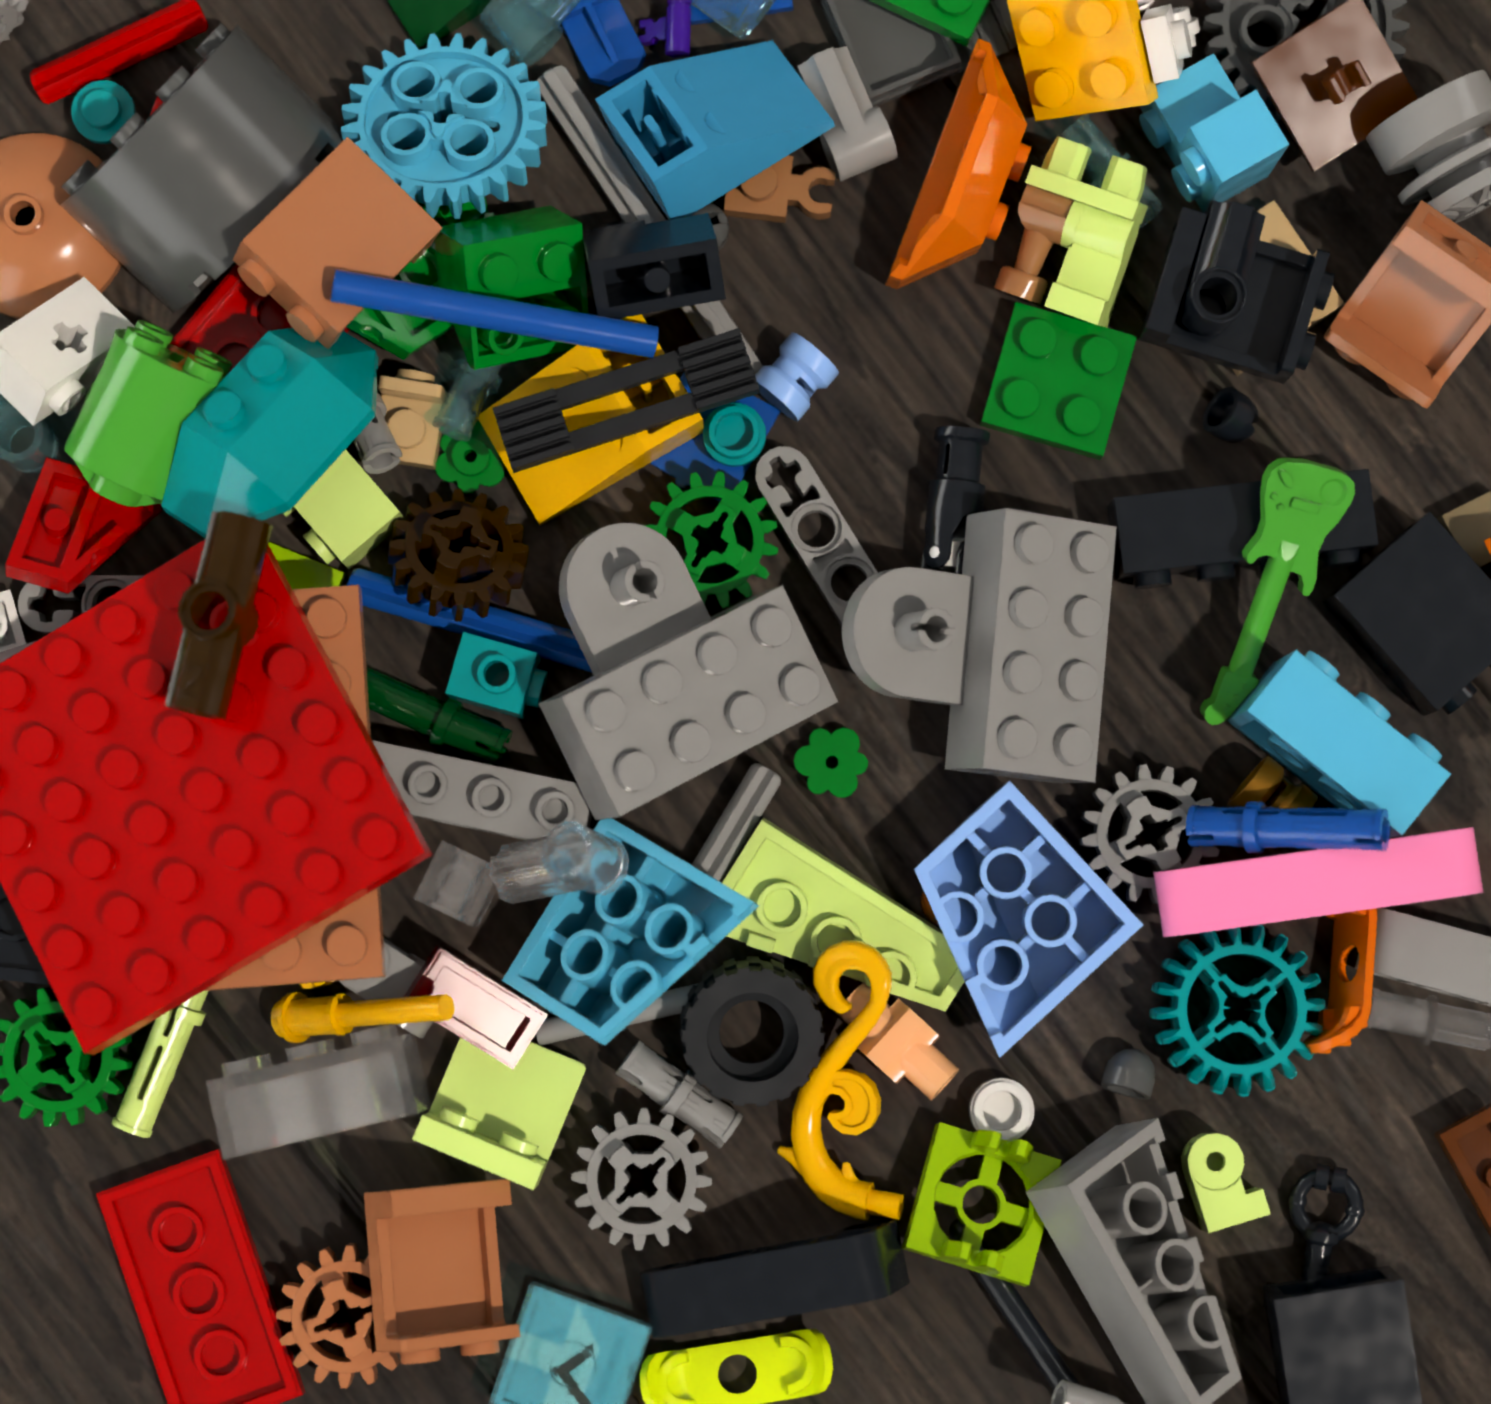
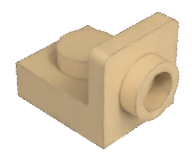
[378,369,448,470]

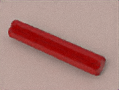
[29,0,208,104]

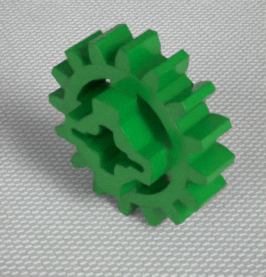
[643,471,778,608]
[0,988,133,1127]

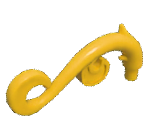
[777,940,904,1221]

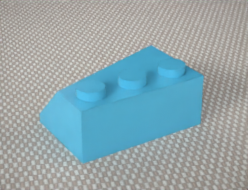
[502,818,759,1045]

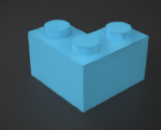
[1139,53,1289,213]

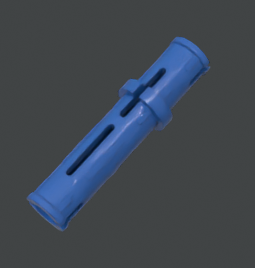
[1186,801,1390,853]

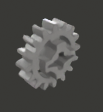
[1079,764,1220,904]
[571,1107,712,1251]

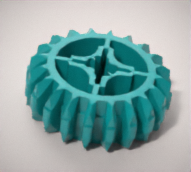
[1149,925,1326,1097]

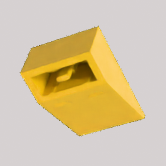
[477,314,704,526]

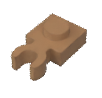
[724,155,836,223]

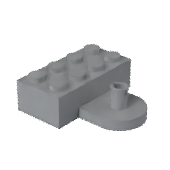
[842,508,1117,783]
[539,523,838,820]

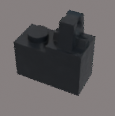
[583,213,726,319]

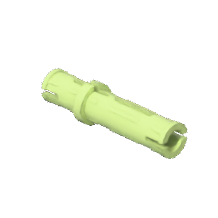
[111,991,208,1138]

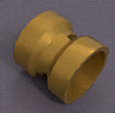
[1227,755,1318,809]

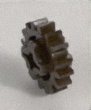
[388,489,529,621]

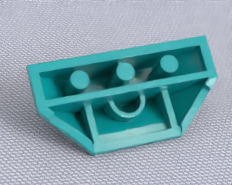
[161,328,379,538]

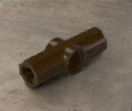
[165,511,272,720]

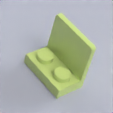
[412,1037,586,1190]

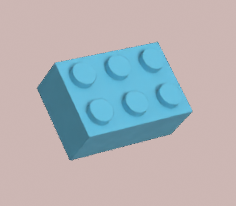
[1227,650,1451,838]

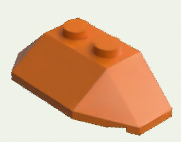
[885,38,1031,290]

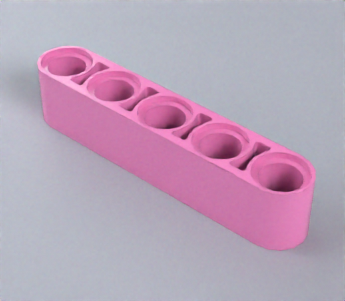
[1153,827,1484,937]

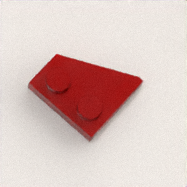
[5,457,163,594]

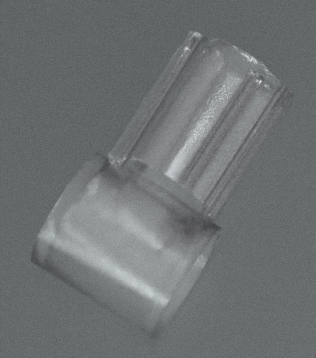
[490,821,629,904]

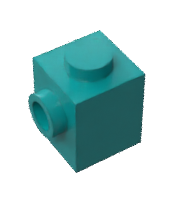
[445,632,548,719]

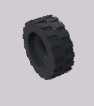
[680,956,824,1107]

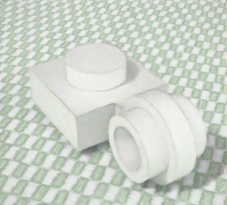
[1141,4,1200,84]

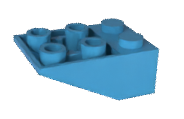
[595,40,835,220]

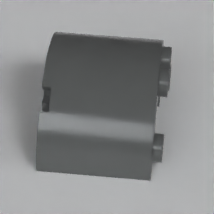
[61,23,343,313]

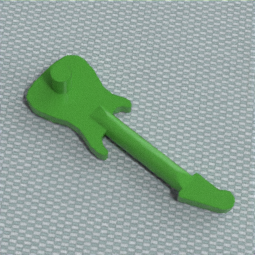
[1200,457,1355,725]

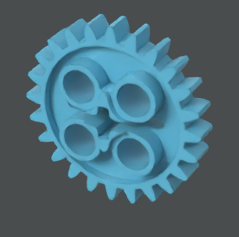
[341,33,547,219]

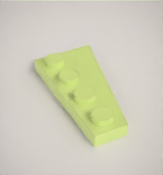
[722,818,965,1012]

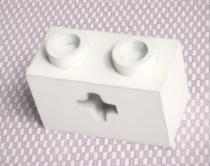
[0,277,135,426]

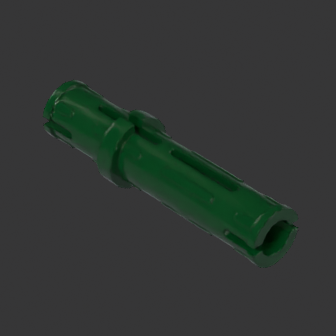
[366,667,513,766]

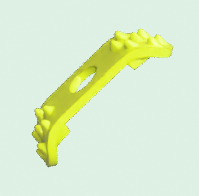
[639,1328,833,1404]

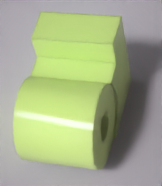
[1181,1133,1271,1233]

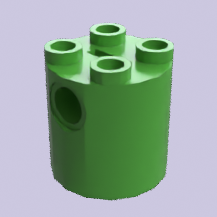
[64,320,232,507]

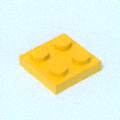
[1007,0,1158,121]

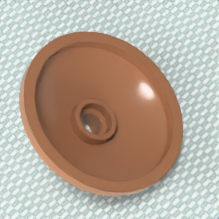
[0,133,122,319]

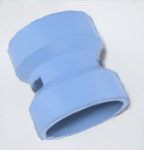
[755,332,839,422]

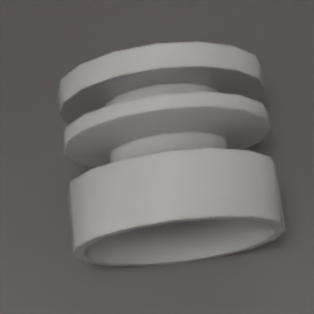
[1366,69,1491,223]

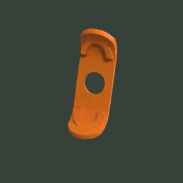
[1303,908,1377,1054]

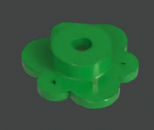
[435,421,505,494]
[794,728,868,798]

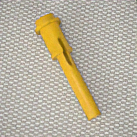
[271,992,454,1044]

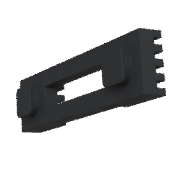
[492,328,760,473]

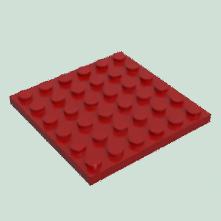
[0,539,432,1055]

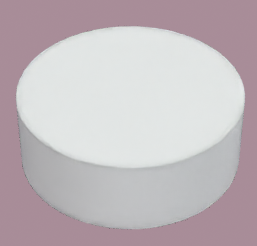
[969,1077,1034,1141]

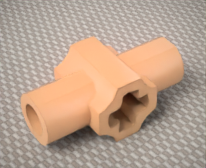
[836,983,959,1101]

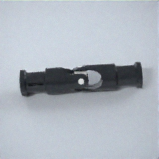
[921,426,990,574]

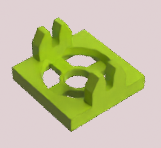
[901,1122,1062,1287]

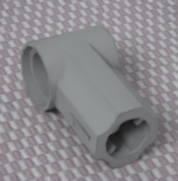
[797,46,898,182]

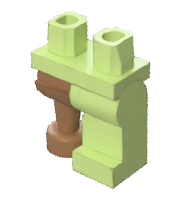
[994,136,1148,328]

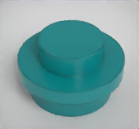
[71,80,136,144]
[703,403,766,467]

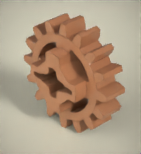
[276,1243,400,1389]

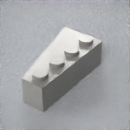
[1026,1118,1242,1404]

